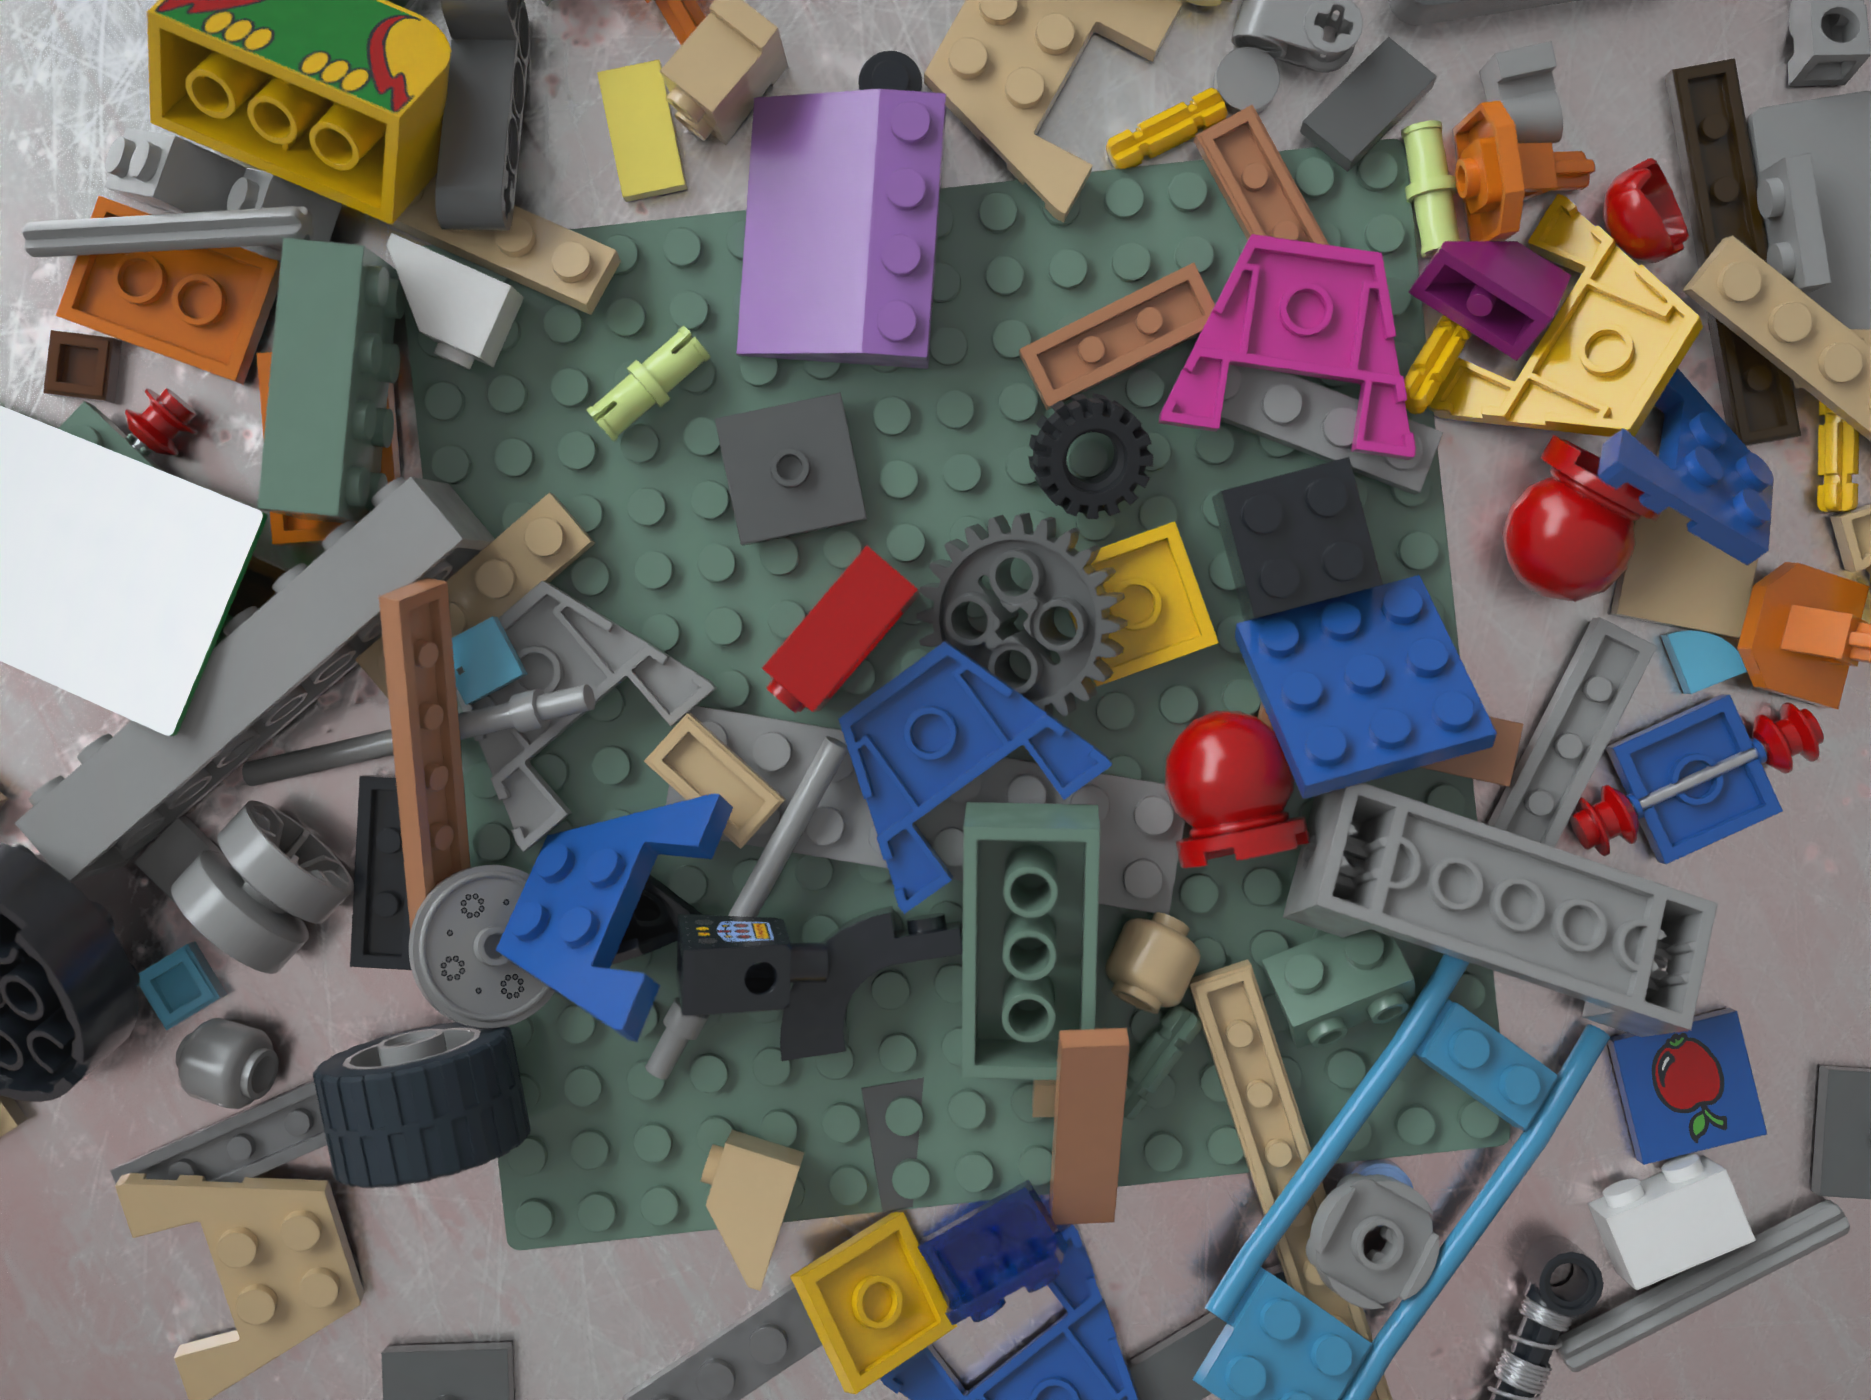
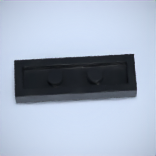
[350,775,411,970]

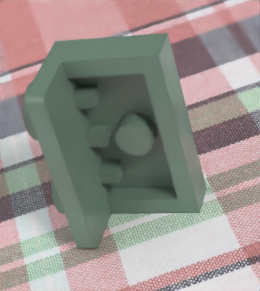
[1262,929,1415,1048]

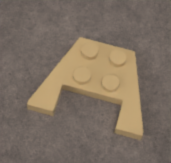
[924,0,1182,223]
[115,1173,364,1400]

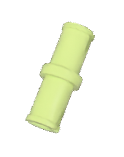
[1401,120,1461,258]
[586,326,711,442]

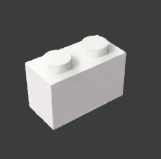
[1587,1154,1756,1291]

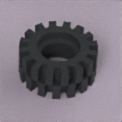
[1029,393,1153,519]

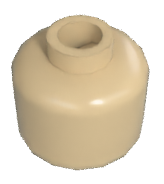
[1105,912,1201,1014]

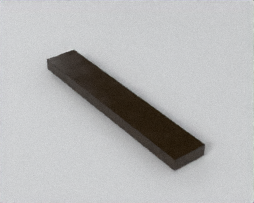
[1665,58,1801,446]

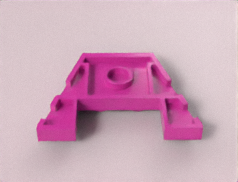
[1158,234,1416,460]

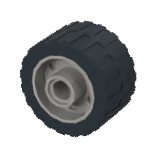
[313,1022,531,1188]

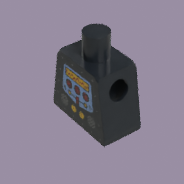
[676,914,828,1016]

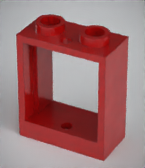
[761,545,920,713]

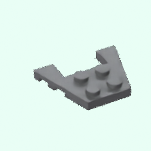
[456,581,717,852]

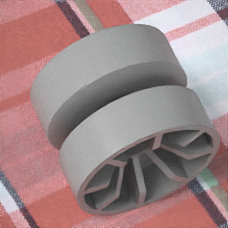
[171,800,354,974]

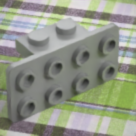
[1748,91,1871,329]

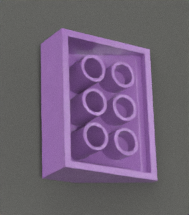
[737,89,946,369]

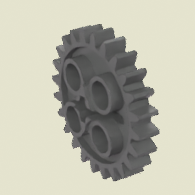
[916,513,1128,716]

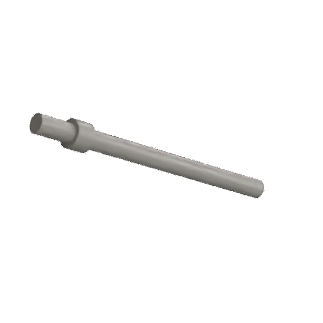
[242,684,595,787]
[645,736,848,1079]

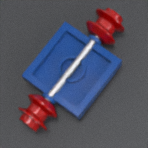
[1570,694,1824,864]

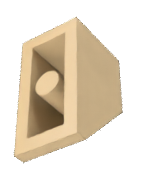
[700,1130,804,1291]

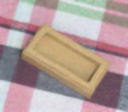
[644,713,786,849]

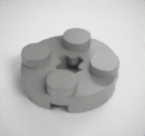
[1306,1173,1439,1310]

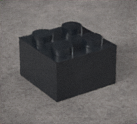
[1212,457,1383,621]

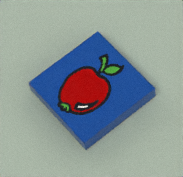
[1608,1008,1767,1165]

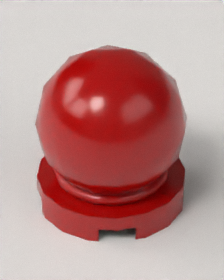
[1502,435,1663,602]
[1165,711,1310,868]

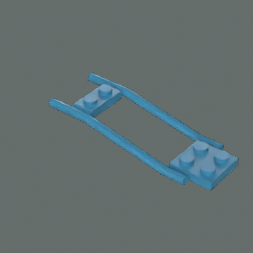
[1192,954,1610,1400]

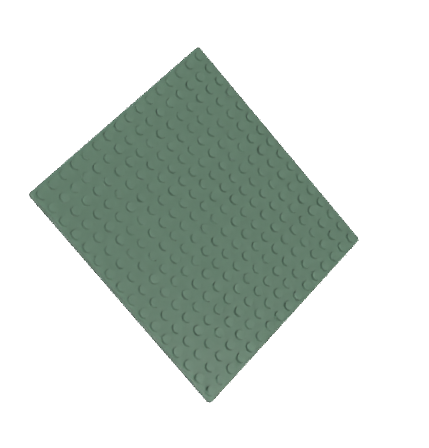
[404,139,1510,1250]

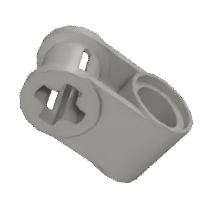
[1231,0,1363,72]

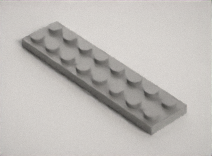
[666,706,1185,915]

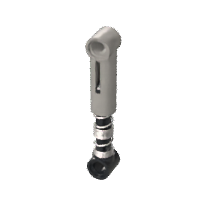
[1487,1235,1604,1400]

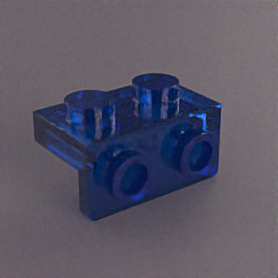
[918,1179,1068,1325]

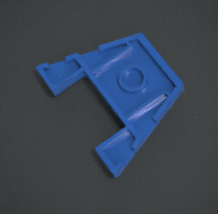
[1597,368,1774,566]
[838,641,1112,914]
[496,794,733,1042]
[880,1224,1140,1400]

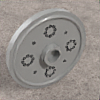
[409,865,555,1028]

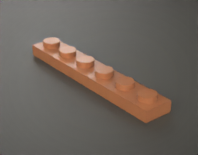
[379,577,471,931]

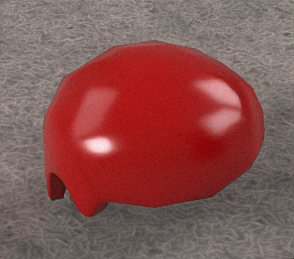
[1603,158,1689,263]

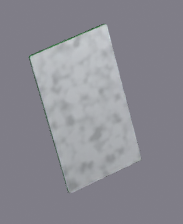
[0,406,267,736]

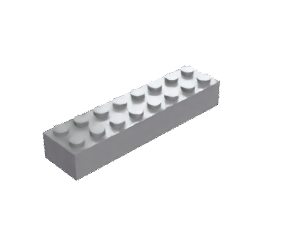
[15,477,495,882]

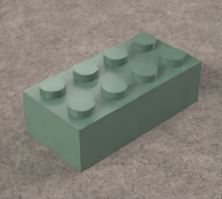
[257,238,406,524]
[961,802,1100,1080]

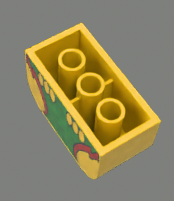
[147,0,451,225]

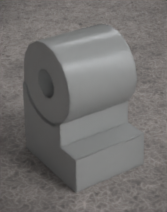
[1788,0,1871,86]
[1479,41,1563,143]

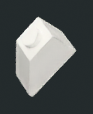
[386,233,524,370]

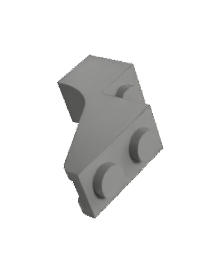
[104,128,343,253]

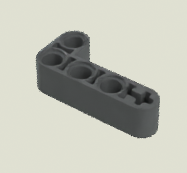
[435,0,530,231]

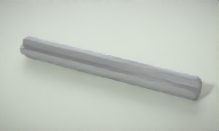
[22,206,314,258]
[1556,1200,1851,1372]

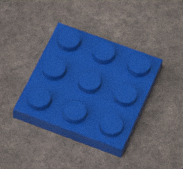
[1235,575,1497,799]

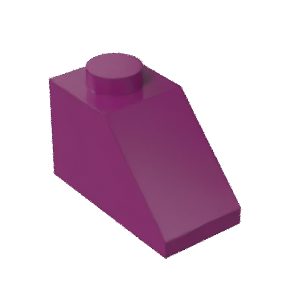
[1408,241,1572,361]

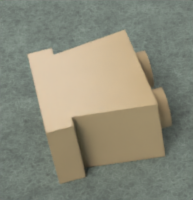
[660,0,788,145]

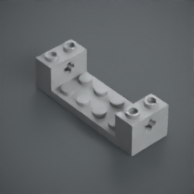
[1283,783,1718,1037]

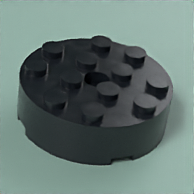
[0,842,140,1102]

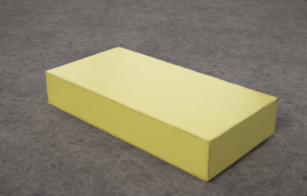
[597,59,688,202]

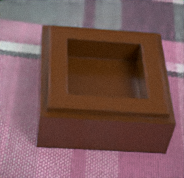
[43,330,122,404]

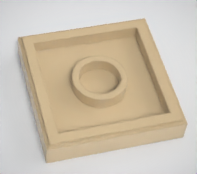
[1610,507,1758,639]

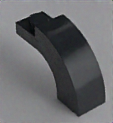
[780,906,963,1061]

